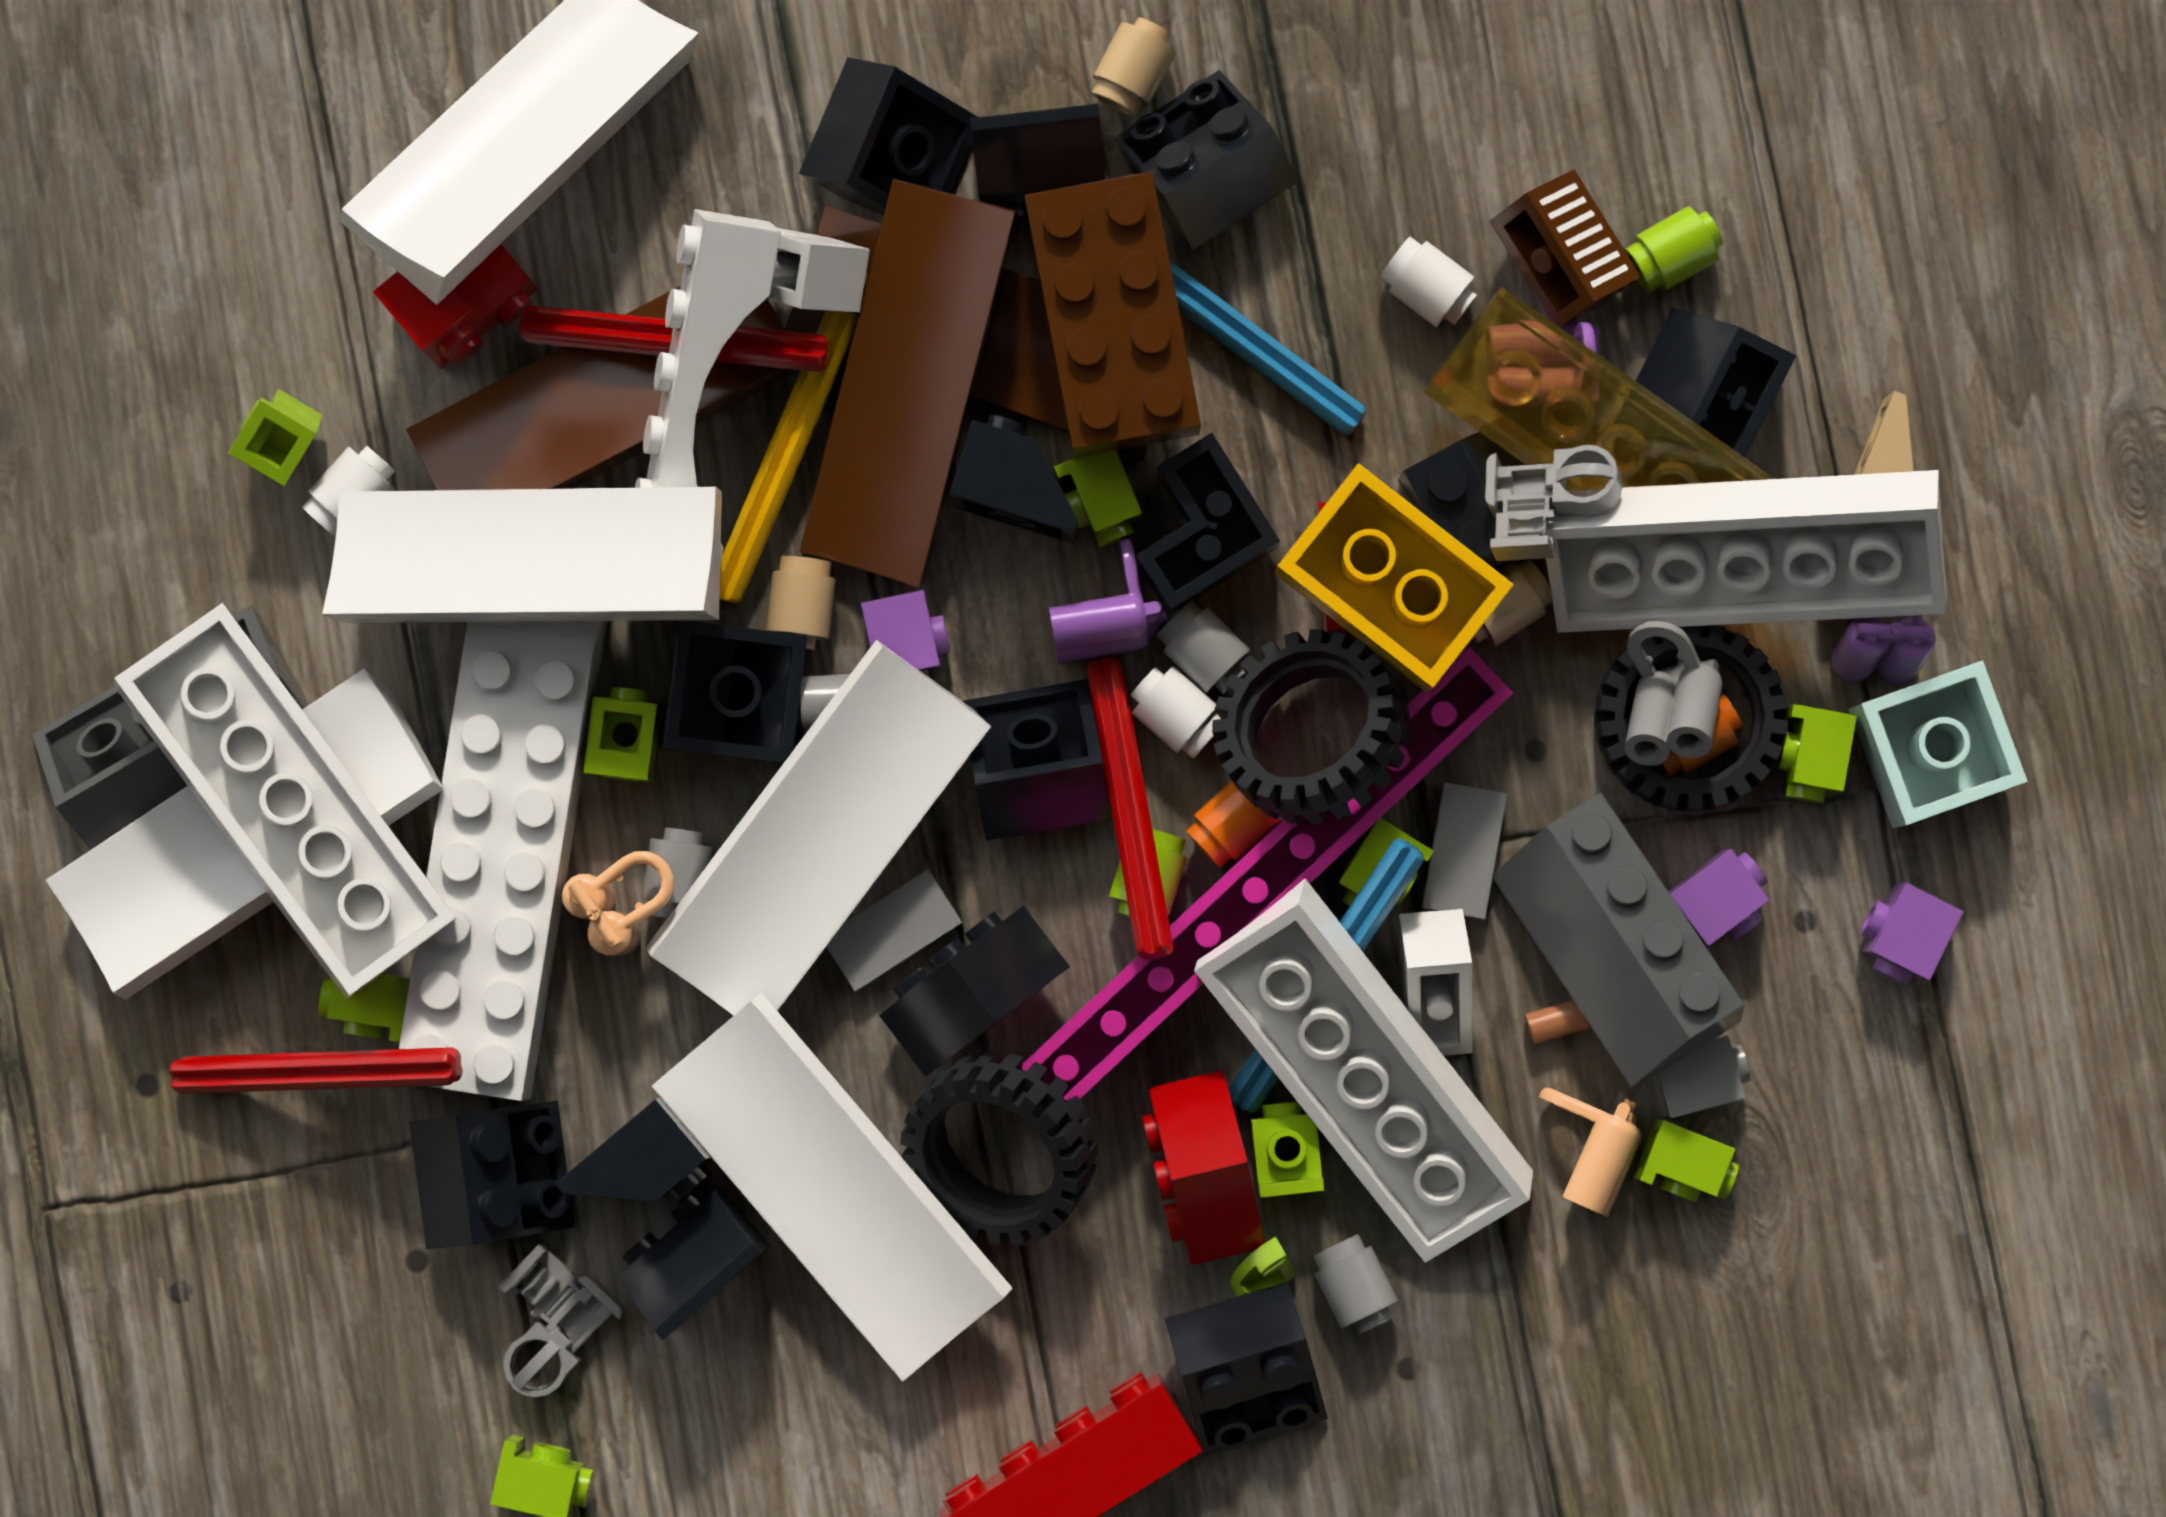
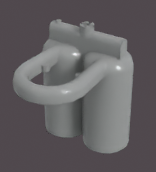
[1624,621,1723,766]

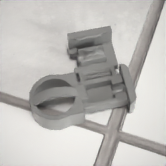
[1485,445,1623,561]
[498,1243,625,1397]

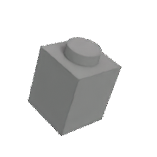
[1652,1035,1751,1118]

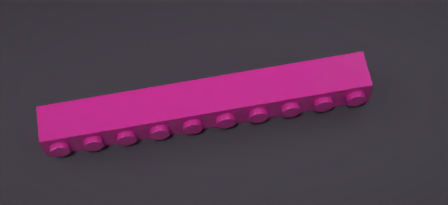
[1022,646,1513,1132]

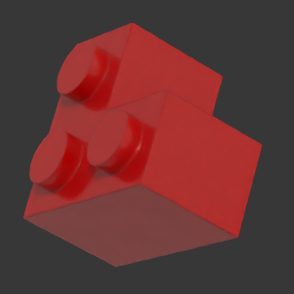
[372,244,538,369]
[1142,1070,1265,1265]

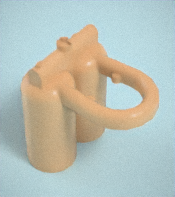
[562,851,674,956]
[1538,1087,1642,1217]

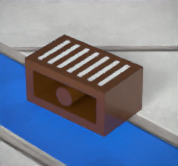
[1489,169,1641,329]

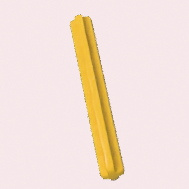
[719,310,858,604]

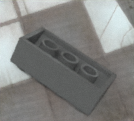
[32,605,308,850]
[1492,792,1745,1090]

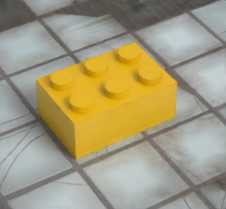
[1274,463,1514,693]

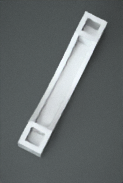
[635,209,781,565]

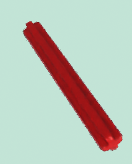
[519,305,830,372]
[1087,657,1174,960]
[169,1047,463,1094]

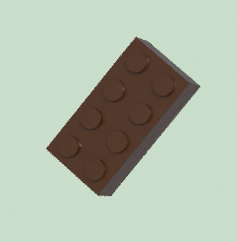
[1025,171,1201,459]

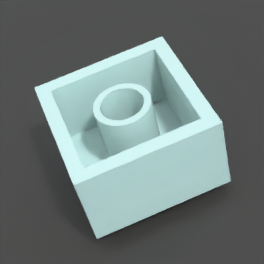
[1849,660,2028,828]

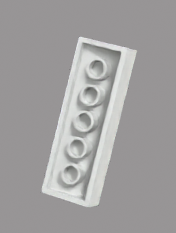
[339,0,698,305]
[1546,470,1947,633]
[322,487,722,623]
[114,603,456,1000]
[645,640,991,1016]
[45,669,444,1000]
[1194,879,1533,1263]
[651,992,1012,1382]

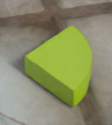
[1230,1236,1296,1297]

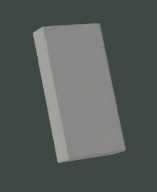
[1421,782,1507,920]
[826,869,963,992]

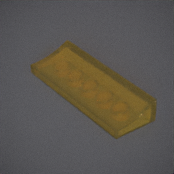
[1424,287,1775,491]

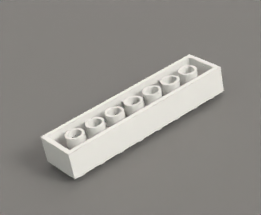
[399,621,607,1101]

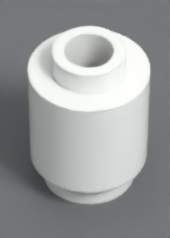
[1380,236,1477,328]
[302,446,396,538]
[1130,666,1221,759]

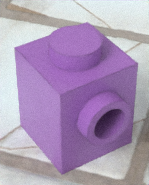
[861,590,951,678]
[1668,848,1770,947]
[1860,882,1964,986]

